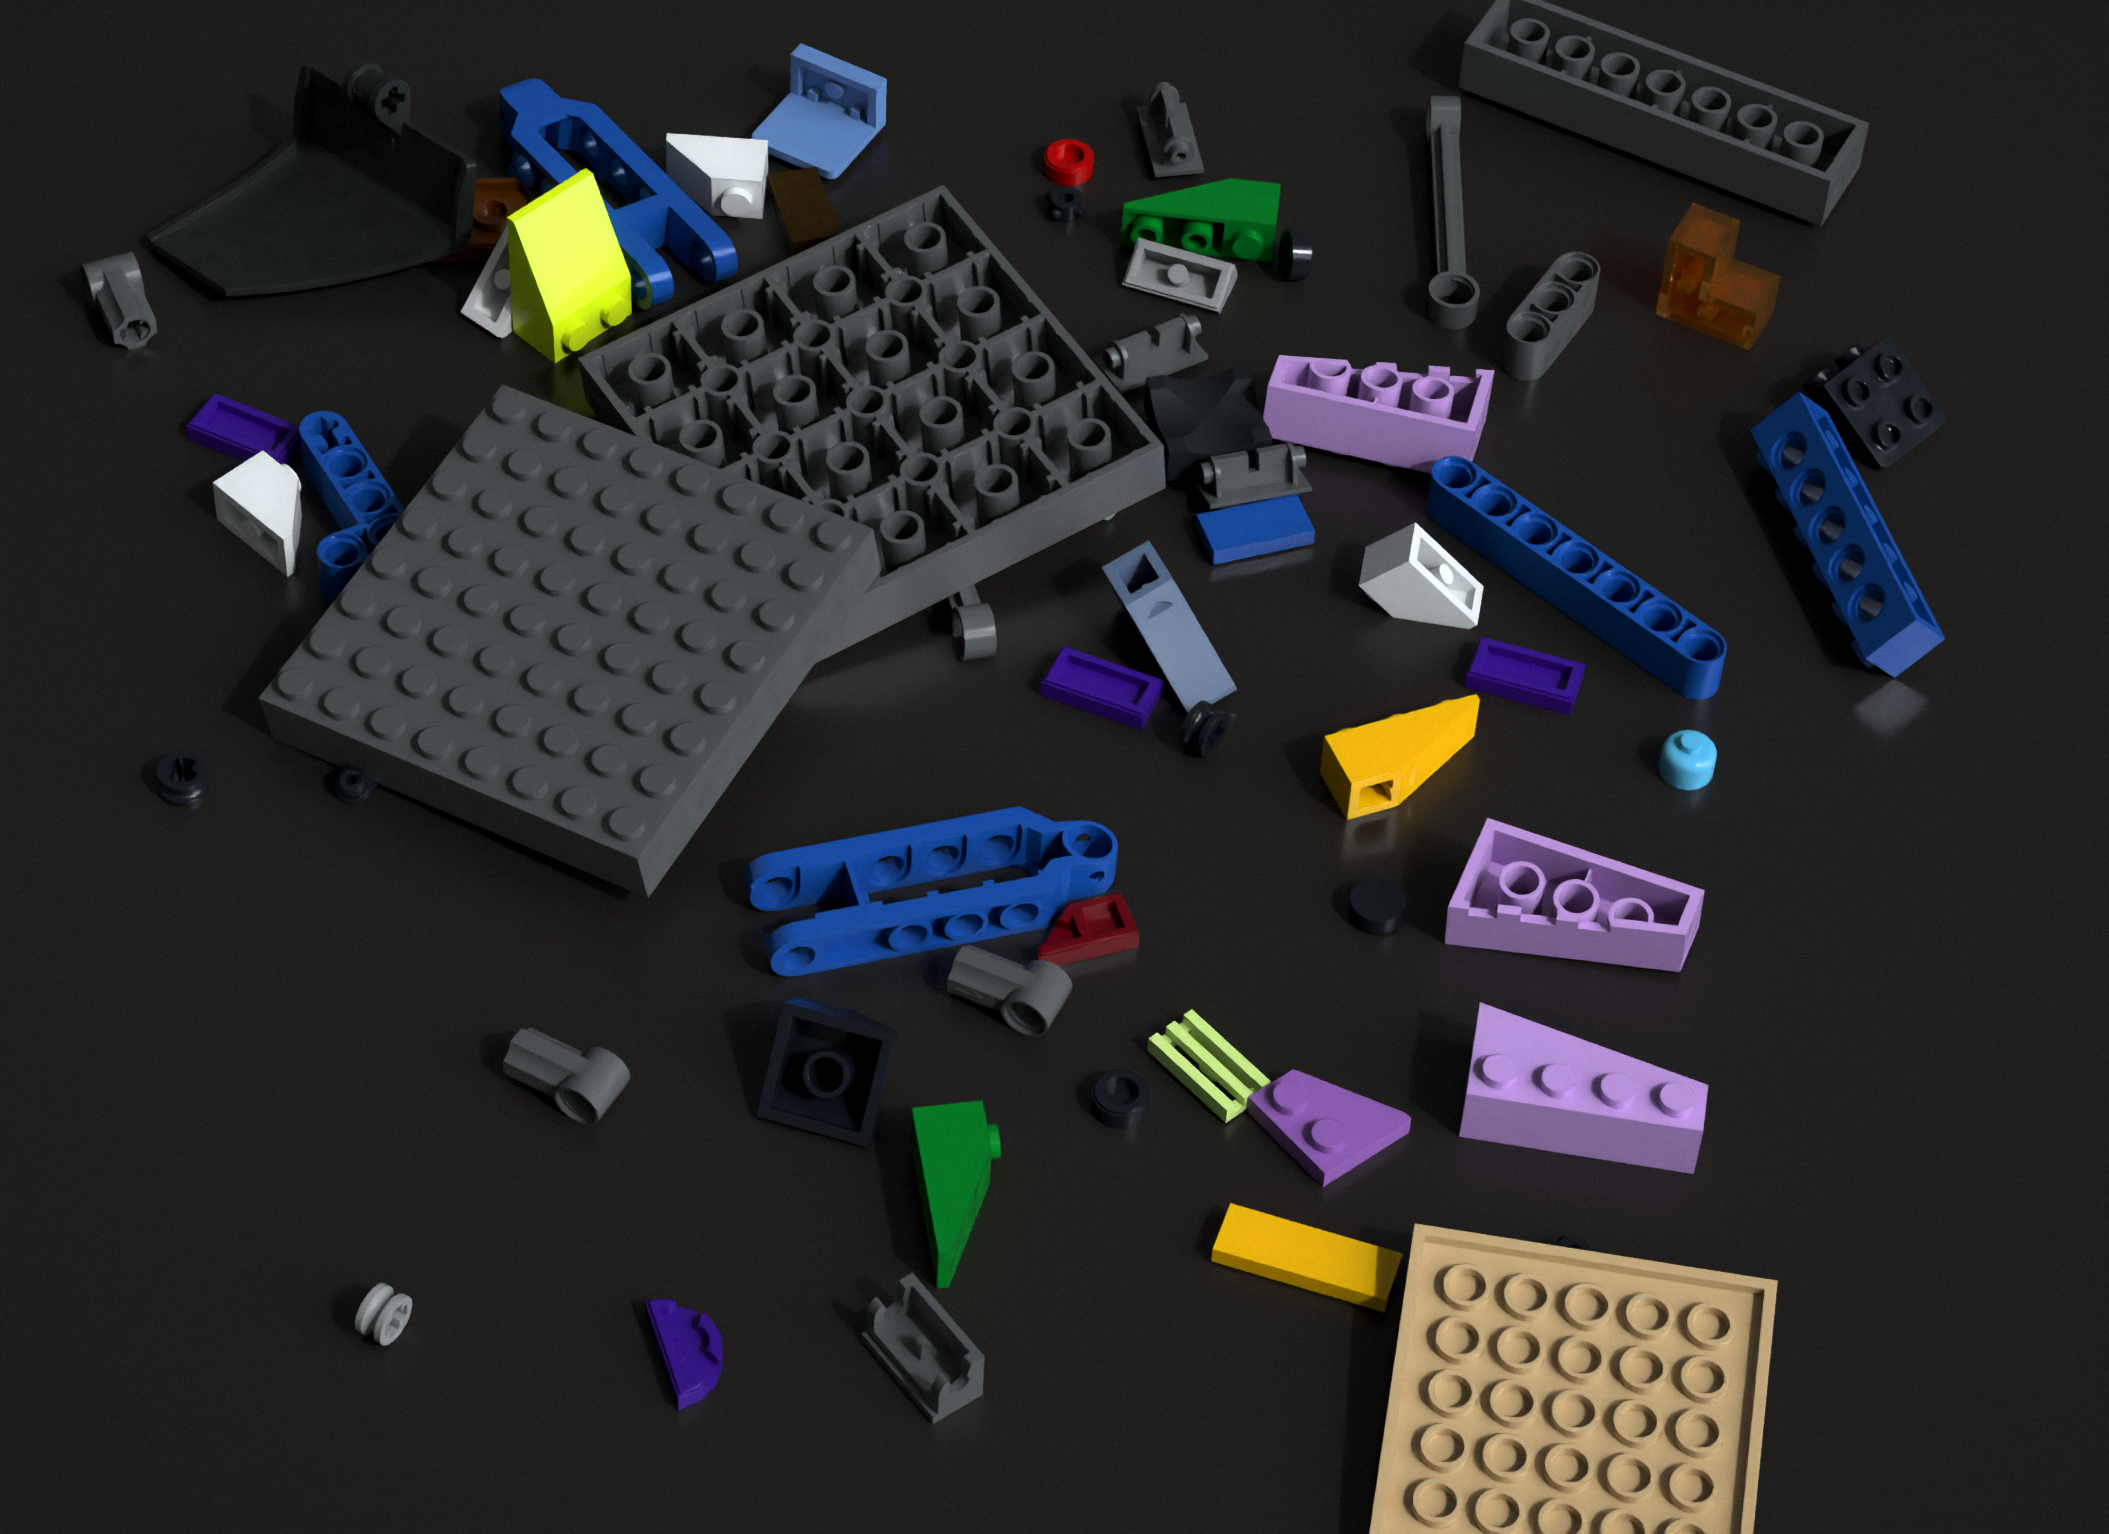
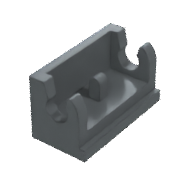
[861,1273,985,1424]

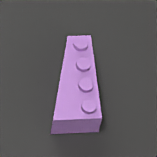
[1263,355,1495,474]
[1445,818,1705,972]
[1459,1002,1708,1174]

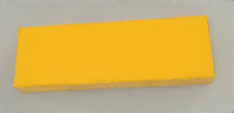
[1211,1203,1403,1313]

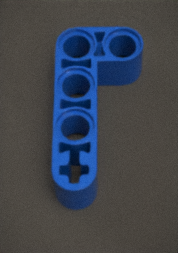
[299,411,405,603]

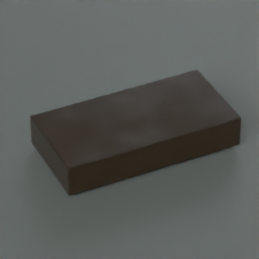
[767,167,842,255]

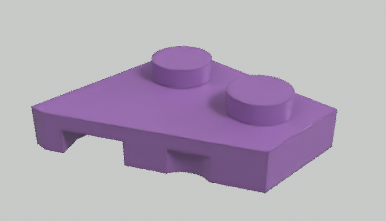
[1247,1069,1411,1187]

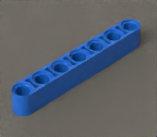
[1426,456,1727,700]

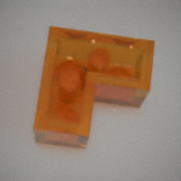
[1655,203,1781,350]

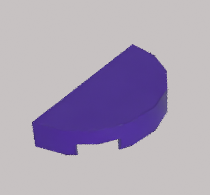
[645,1299,723,1411]

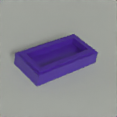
[186,393,301,465]
[1465,636,1586,715]
[1040,646,1164,730]

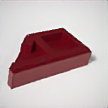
[1036,892,1140,966]

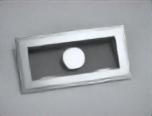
[1122,237,1238,314]

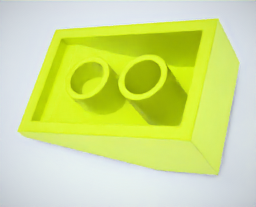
[507,168,632,363]

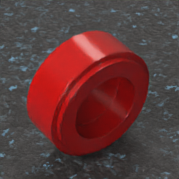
[1043,139,1094,186]

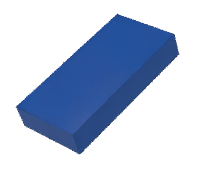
[1195,494,1315,565]

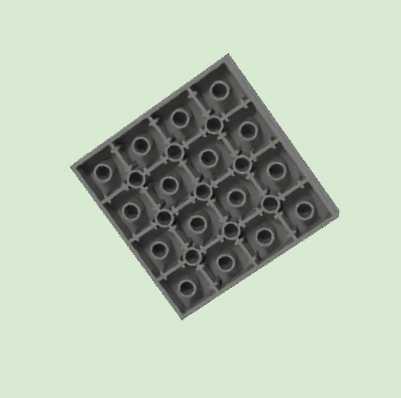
[578,185,1166,664]
[258,384,881,898]

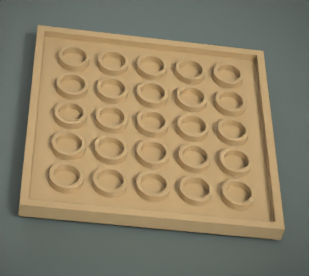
[1369,1223,1778,1534]

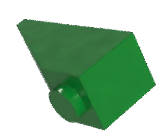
[910,1100,1001,1289]

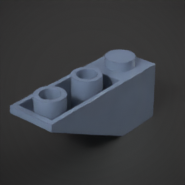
[1101,540,1237,714]

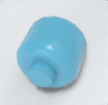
[1658,730,1717,790]

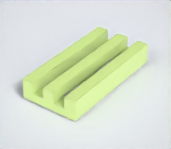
[1147,1009,1271,1123]

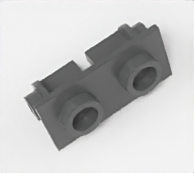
[1136,82,1204,177]
[1093,313,1208,394]
[1194,442,1312,509]

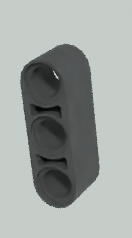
[1501,252,1601,381]

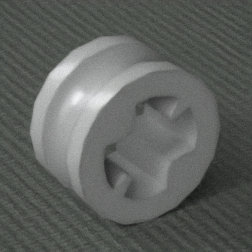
[355,1283,413,1346]

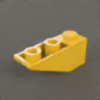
[1320,694,1480,820]

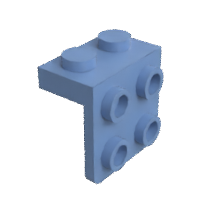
[752,43,887,179]

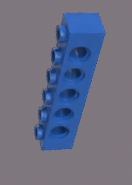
[1750,391,1945,678]

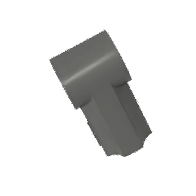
[80,251,158,350]
[947,944,1073,1037]
[503,1027,631,1126]

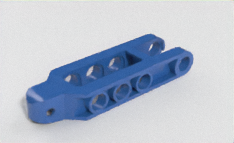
[498,78,738,309]
[743,806,1118,977]

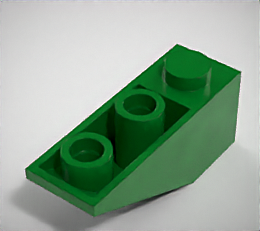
[1120,178,1281,262]

